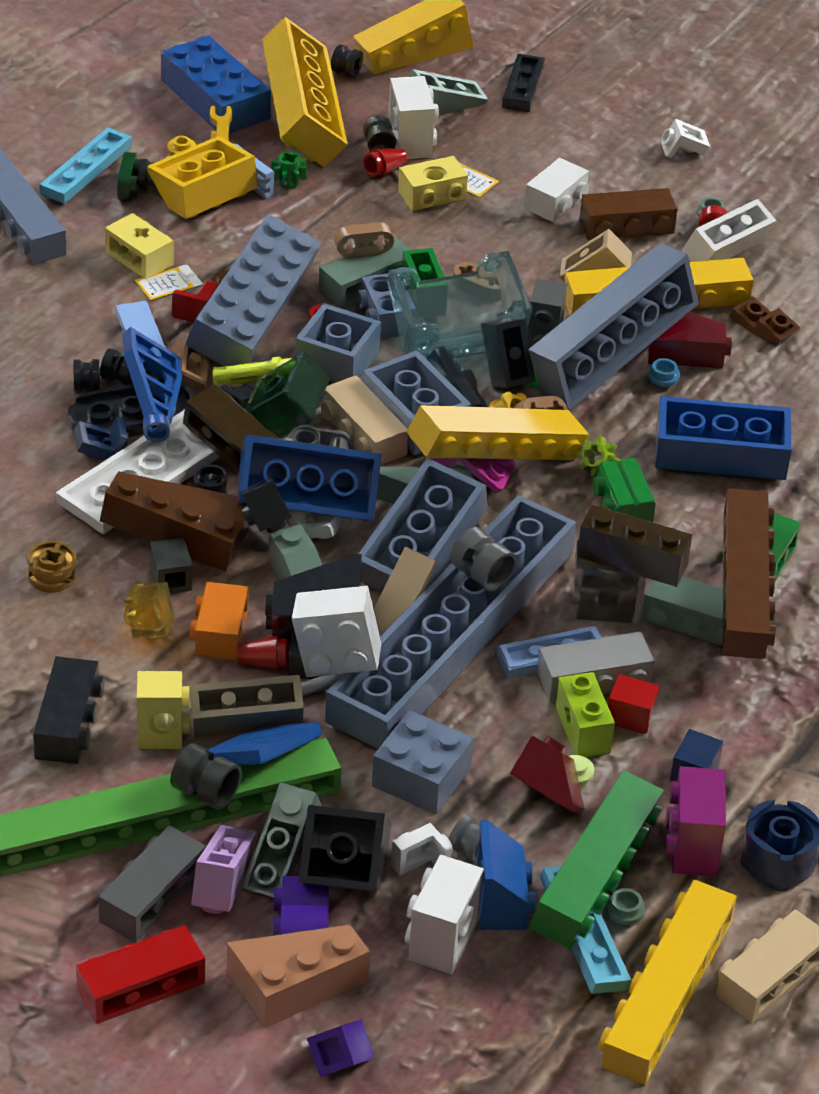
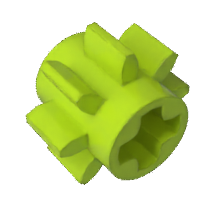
[577,436,620,477]

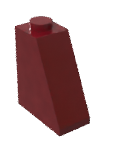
[647,312,732,368]

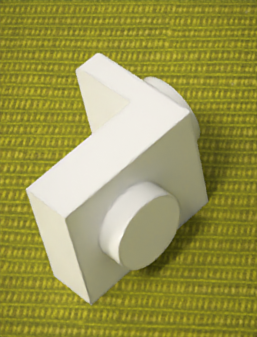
[288,510,345,539]
[391,823,453,876]

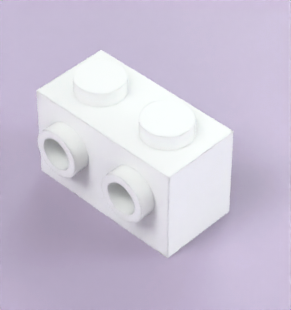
[524,158,589,222]

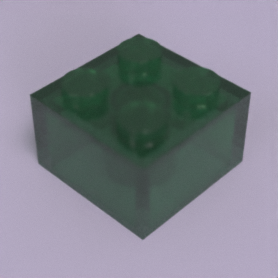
[244,351,330,439]

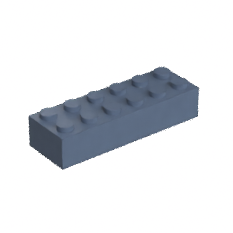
[185,214,322,366]
[528,243,699,411]

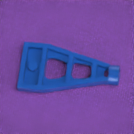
[122,327,182,442]

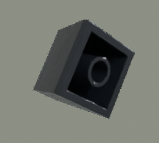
[265,554,362,642]
[298,805,391,892]

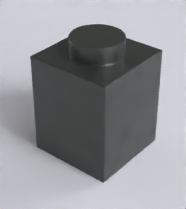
[150,537,192,595]

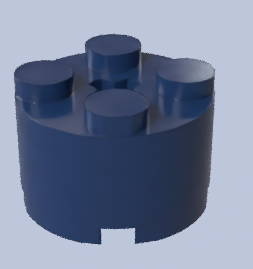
[740,800,819,891]

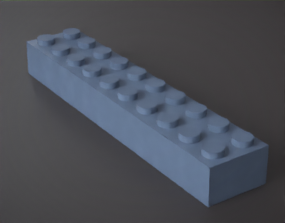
[325,495,577,749]

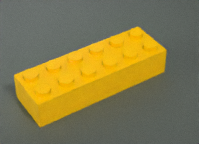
[262,17,348,167]

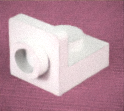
[661,119,710,158]

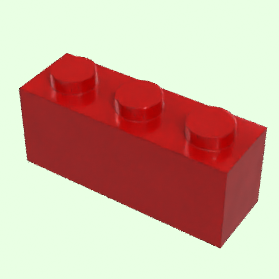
[76,925,205,1024]

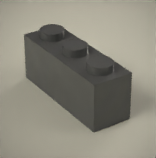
[97,826,206,943]

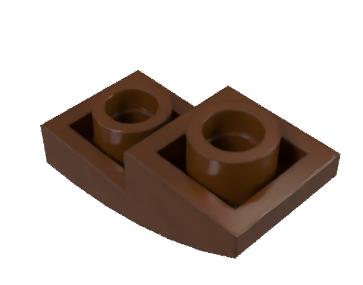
[729,296,801,344]

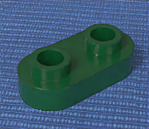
[117,152,141,200]

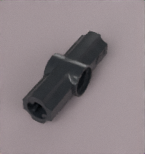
[426,346,488,408]

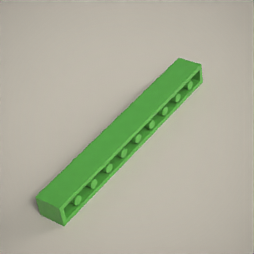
[0,737,341,876]

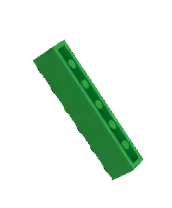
[529,770,664,950]

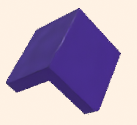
[307,1019,374,1077]

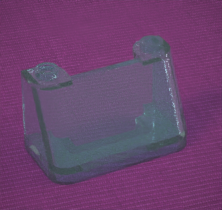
[387,251,532,359]

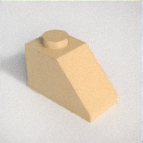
[560,229,632,281]

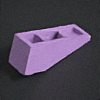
[191,825,257,914]

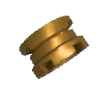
[27,540,76,592]

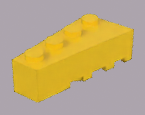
[353,0,474,75]

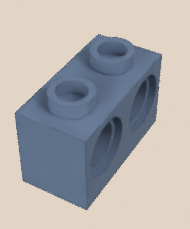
[357,272,416,339]

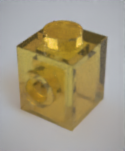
[124,582,176,640]

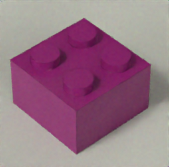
[665,766,726,877]

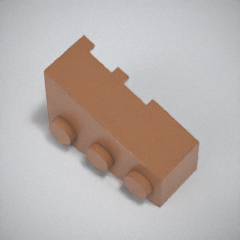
[227,925,370,1028]

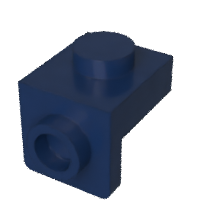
[74,417,129,460]

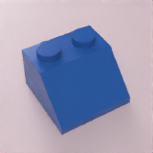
[476,820,535,930]

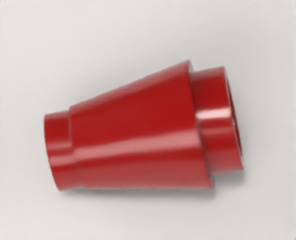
[363,148,407,178]
[237,635,290,670]

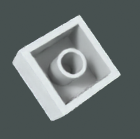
[388,76,439,159]
[292,586,381,677]
[405,854,484,975]

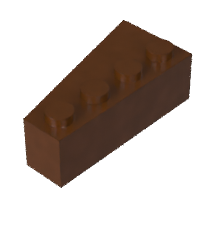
[100,471,250,571]

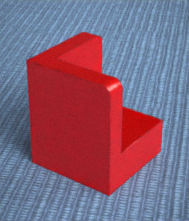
[172,281,219,323]
[608,674,660,734]

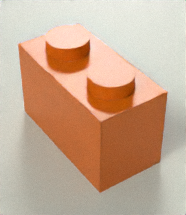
[189,582,248,660]

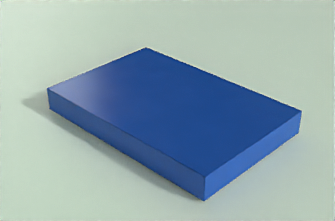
[207,722,322,766]

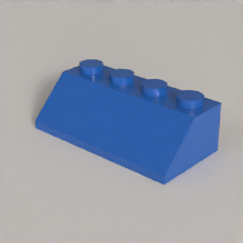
[238,435,382,522]

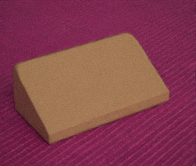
[171,332,209,389]

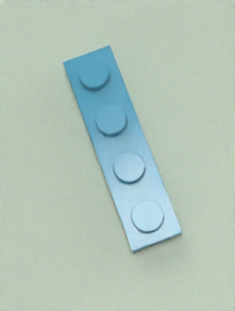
[39,127,132,204]
[540,866,631,994]

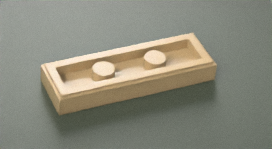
[373,547,438,636]

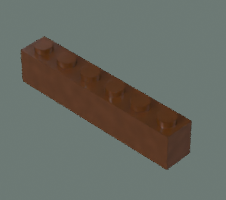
[722,488,776,659]

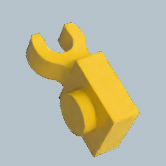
[210,106,232,141]

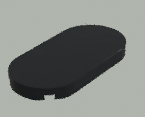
[68,379,196,437]

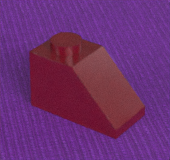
[509,735,585,815]

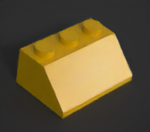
[147,136,258,219]

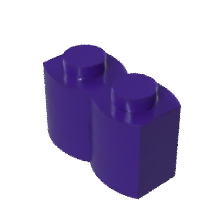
[273,876,329,936]

